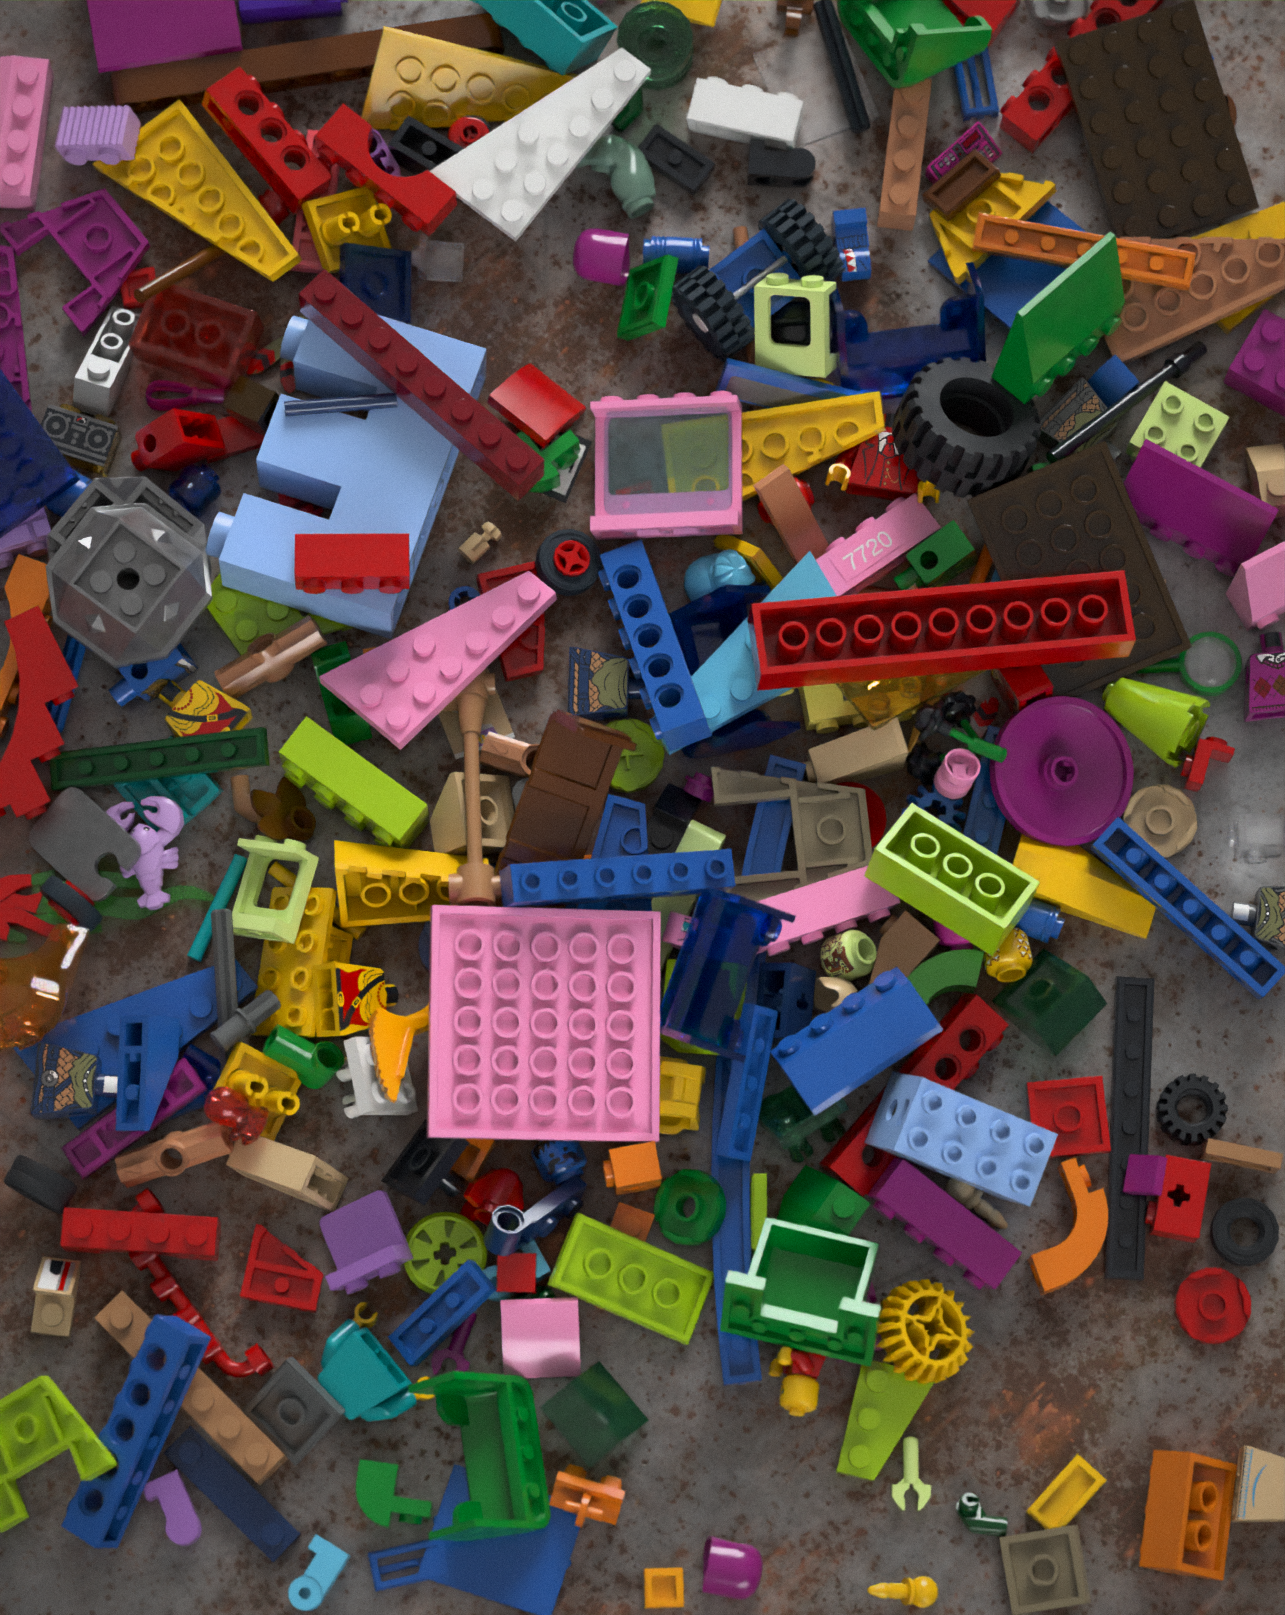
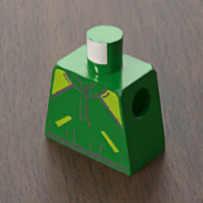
[893,520,978,590]

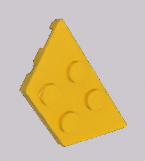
[929,172,1056,285]

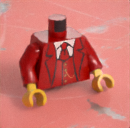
[825,413,940,503]

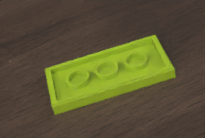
[547,1213,714,1345]

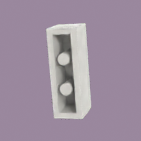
[687,77,804,152]

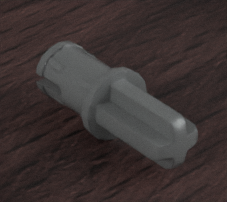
[210,990,281,1053]

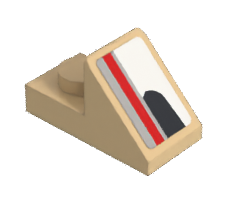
[31,1257,81,1338]

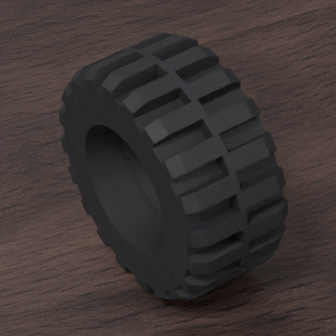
[892,357,1041,498]

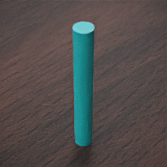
[187,854,248,962]

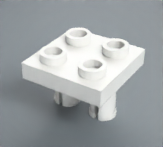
[336,1037,418,1119]

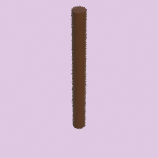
[134,244,226,303]

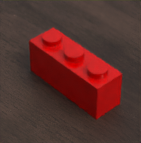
[295,533,410,594]

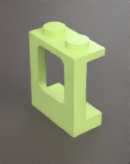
[754,273,837,378]
[232,835,319,944]

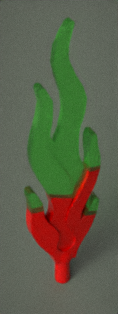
[0,870,214,944]

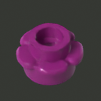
[683,771,713,802]

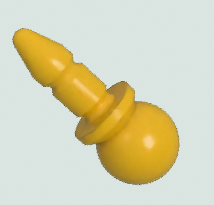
[867,1576,938,1608]

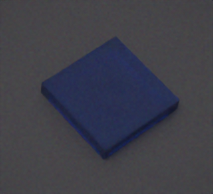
[340,243,412,324]

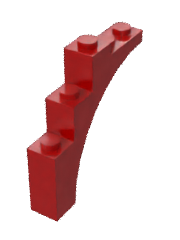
[0,605,79,820]

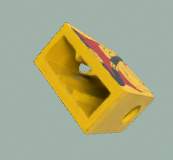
[158,680,253,737]
[312,963,399,1037]

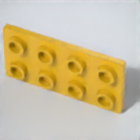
[250,887,353,1038]

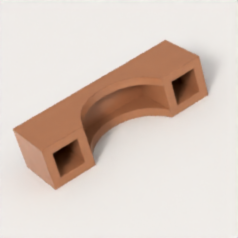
[877,79,932,231]

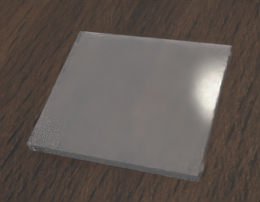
[752,25,880,148]

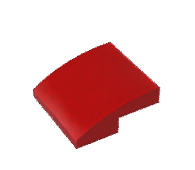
[487,363,587,448]

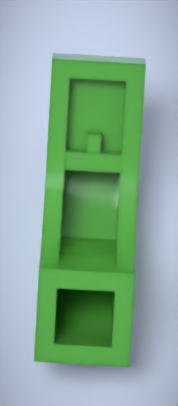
[907,949,984,1056]

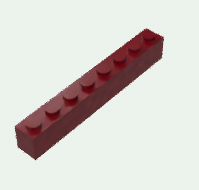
[299,269,544,501]

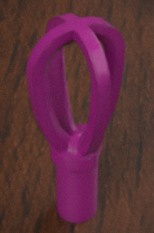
[146,380,224,411]

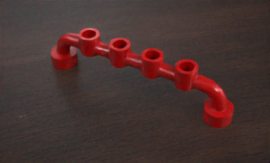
[128,1187,275,1378]

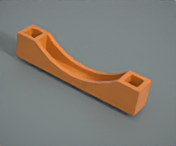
[0,554,52,739]

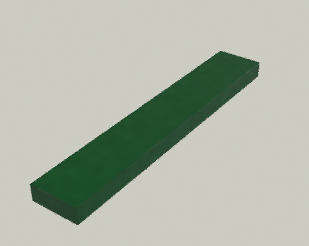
[50,727,270,791]

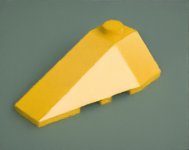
[1012,834,1156,939]

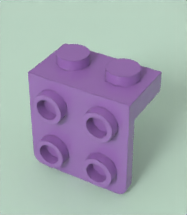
[319,1190,414,1294]

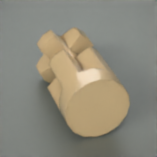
[458,522,502,564]

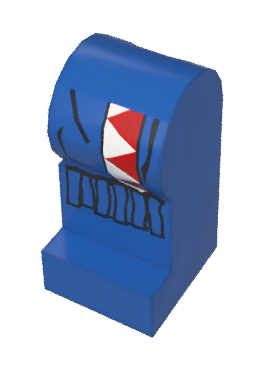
[831,208,871,282]

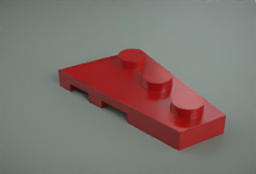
[475,561,545,682]

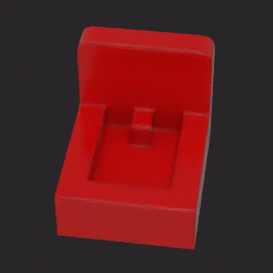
[1180,736,1235,793]

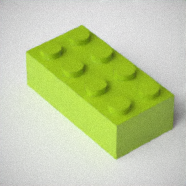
[279,716,430,849]
[864,803,1040,956]

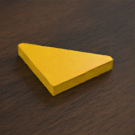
[713,535,783,590]

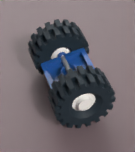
[671,198,844,362]

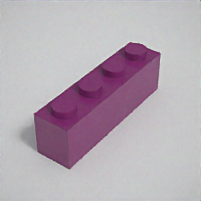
[867,1158,1022,1290]

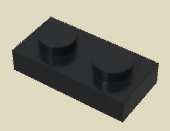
[637,123,715,196]

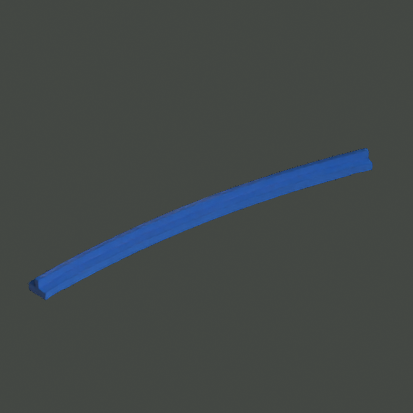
[711,754,806,1386]

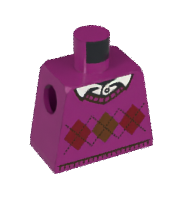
[1244,632,1285,722]

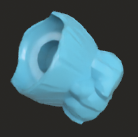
[684,549,756,610]

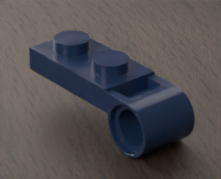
[484,1174,587,1256]

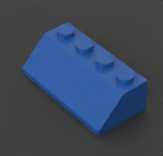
[770,966,943,1116]

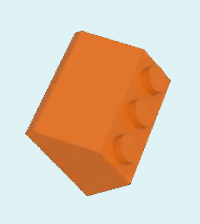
[1139,1450,1237,1581]

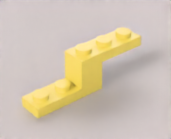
[779,683,920,733]

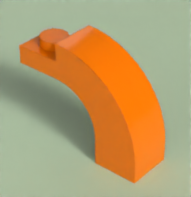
[1027,1158,1108,1295]

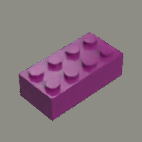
[1223,309,1285,417]

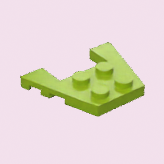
[206,573,353,656]
[0,1376,117,1533]

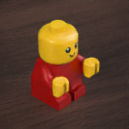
[768,1346,827,1417]

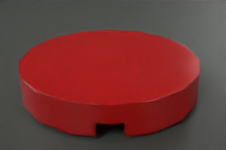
[1174,1268,1251,1344]

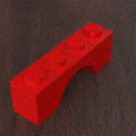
[315,103,457,236]
[60,1207,221,1261]

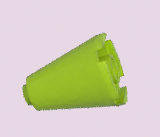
[1102,677,1211,768]

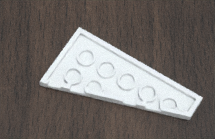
[430,48,651,242]

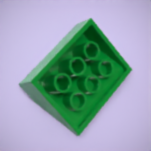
[991,232,1125,404]

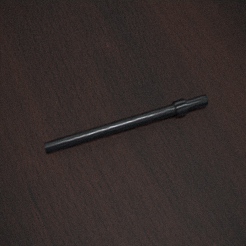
[1046,341,1207,463]

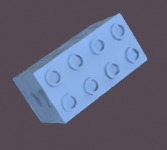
[864,1071,1058,1206]

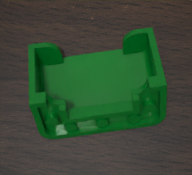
[837,0,993,88]

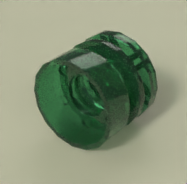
[617,0,694,91]

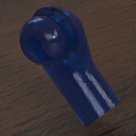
[182,1044,221,1096]

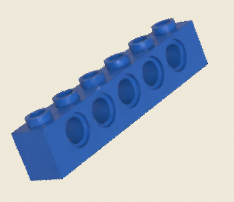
[598,540,712,751]
[1090,817,1285,1000]
[499,849,736,908]
[61,1315,211,1548]

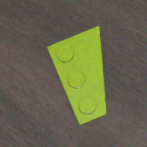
[836,1361,934,1481]

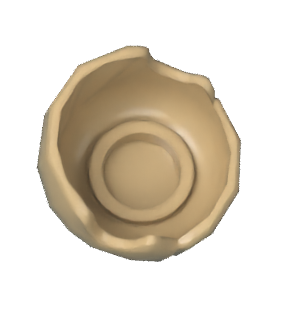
[814,977,857,1013]

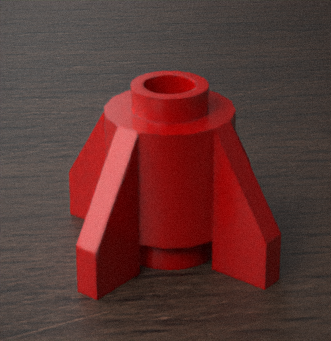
[460,1168,524,1225]

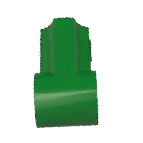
[262,1024,344,1089]

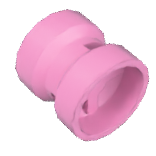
[934,748,981,799]

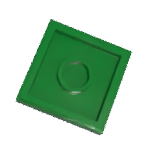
[617,254,679,341]

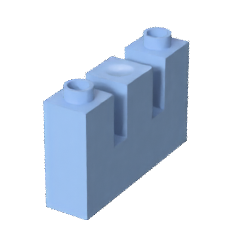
[206,315,486,639]

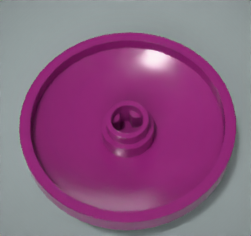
[989,696,1134,846]

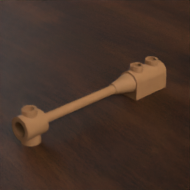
[444,660,502,907]

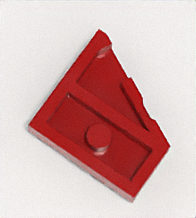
[240,1224,324,1313]

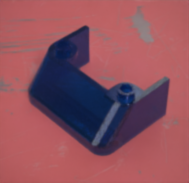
[828,262,986,400]
[664,585,801,758]
[660,887,796,1063]

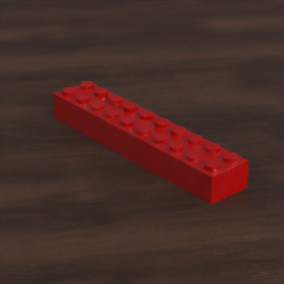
[747,570,1136,691]

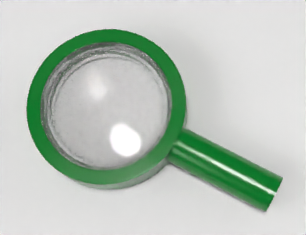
[1136,631,1242,696]

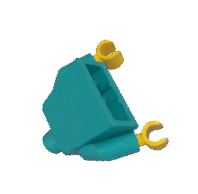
[317,1302,435,1422]

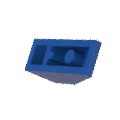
[115,1015,180,1131]

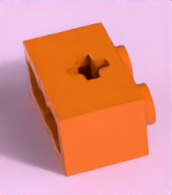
[602,1141,662,1196]

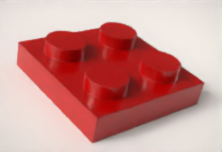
[1025,1076,1111,1158]

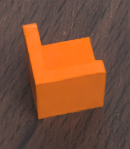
[451,1139,496,1183]

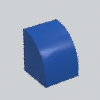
[1087,354,1139,408]

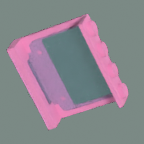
[590,391,743,540]

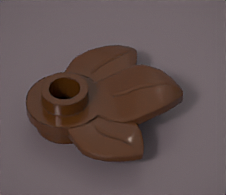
[250,777,316,843]

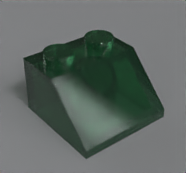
[992,948,1108,1057]
[540,1361,649,1470]

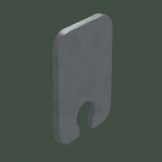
[29,787,141,902]

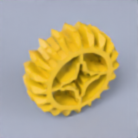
[876,1279,974,1384]

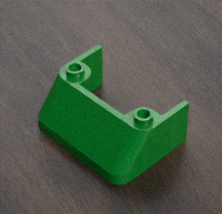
[408,1371,550,1541]

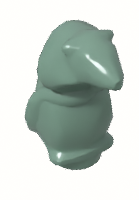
[575,135,656,218]

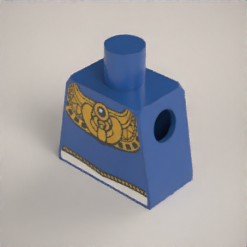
[108,643,199,707]

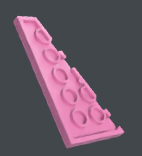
[319,571,557,750]

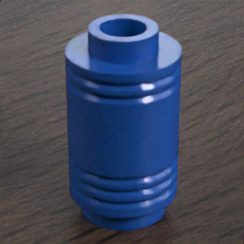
[643,236,709,274]
[1015,898,1065,944]

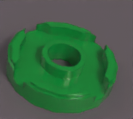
[653,1169,726,1246]

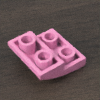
[500,1297,581,1378]

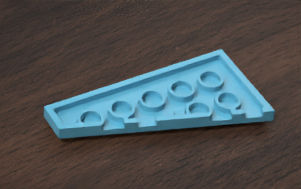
[653,551,837,755]

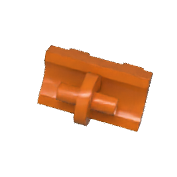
[549,1464,625,1528]

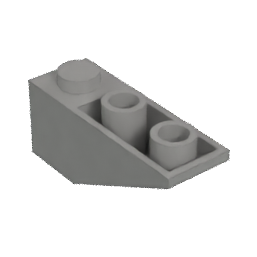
[72,305,147,419]

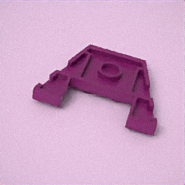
[0,188,150,337]

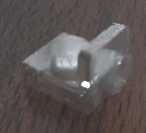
[411,233,465,282]

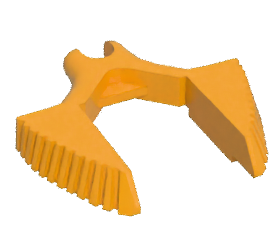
[368,1003,429,1103]

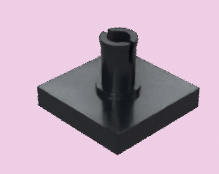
[381,1119,469,1205]

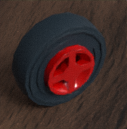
[535,529,602,596]
[40,875,103,932]

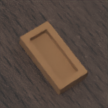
[1200,1138,1283,1174]

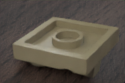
[999,1525,1091,1615]

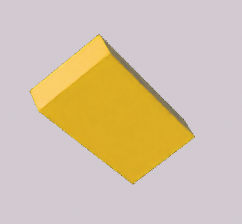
[1026,1454,1106,1530]

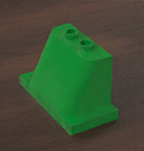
[720,1217,881,1367]

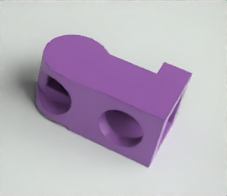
[143,1470,202,1546]

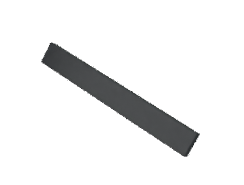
[1104,976,1154,1281]

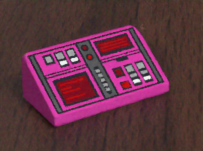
[925,121,1002,184]

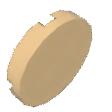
[1122,784,1197,859]

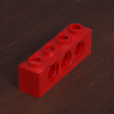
[202,66,333,214]

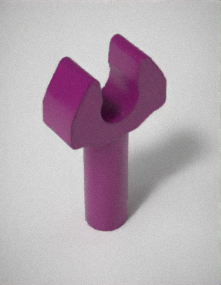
[431,1313,477,1376]

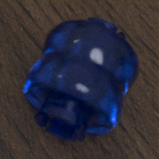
[167,464,222,518]

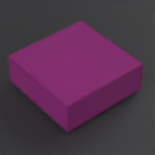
[1123,1154,1167,1196]

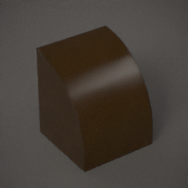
[221,375,280,436]

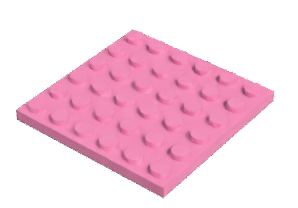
[427,905,661,1143]

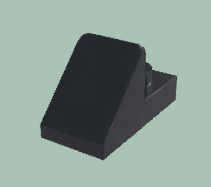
[647,783,702,854]

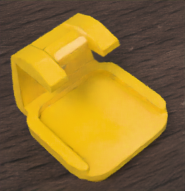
[659,1056,706,1135]

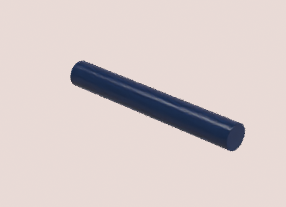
[284,392,398,417]

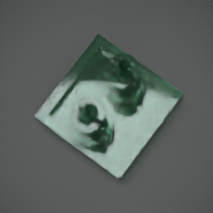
[758,1085,849,1163]

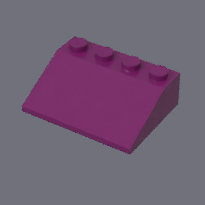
[87,0,243,73]
[1123,439,1279,577]

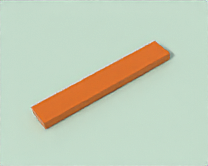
[972,213,1196,291]

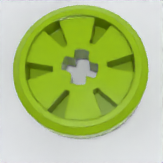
[404,1212,487,1295]

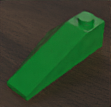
[777,1165,870,1236]

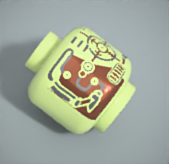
[820,929,877,981]

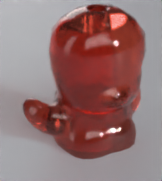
[204,1086,269,1145]

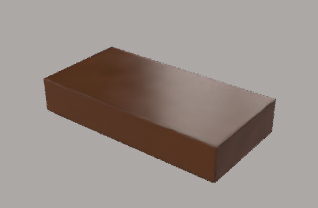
[922,148,1001,222]

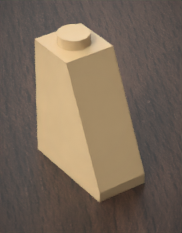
[802,717,908,785]
[226,1130,349,1212]

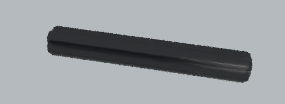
[813,0,871,134]

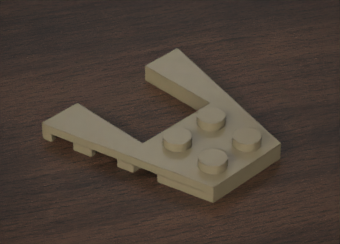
[710,767,872,917]

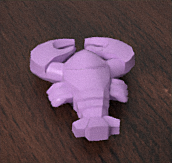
[106,796,184,910]

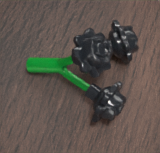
[906,690,1007,786]

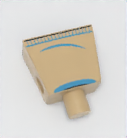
[1231,1446,1285,1523]

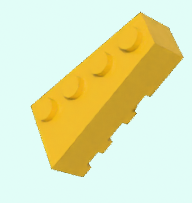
[334,840,489,928]

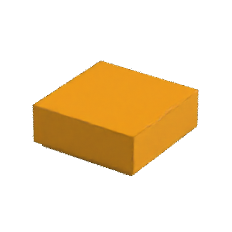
[644,1567,684,1609]

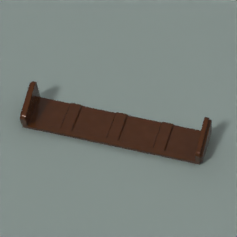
[494,709,637,909]

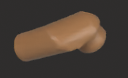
[230,775,262,823]

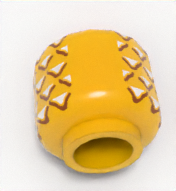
[980,927,1033,983]

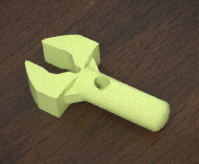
[891,1436,931,1511]

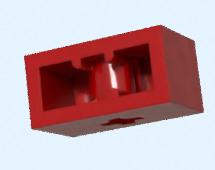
[1144,1155,1211,1243]

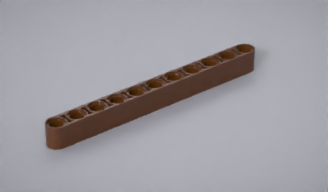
[110,13,505,114]

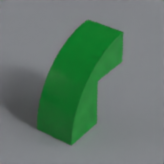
[311,641,373,745]

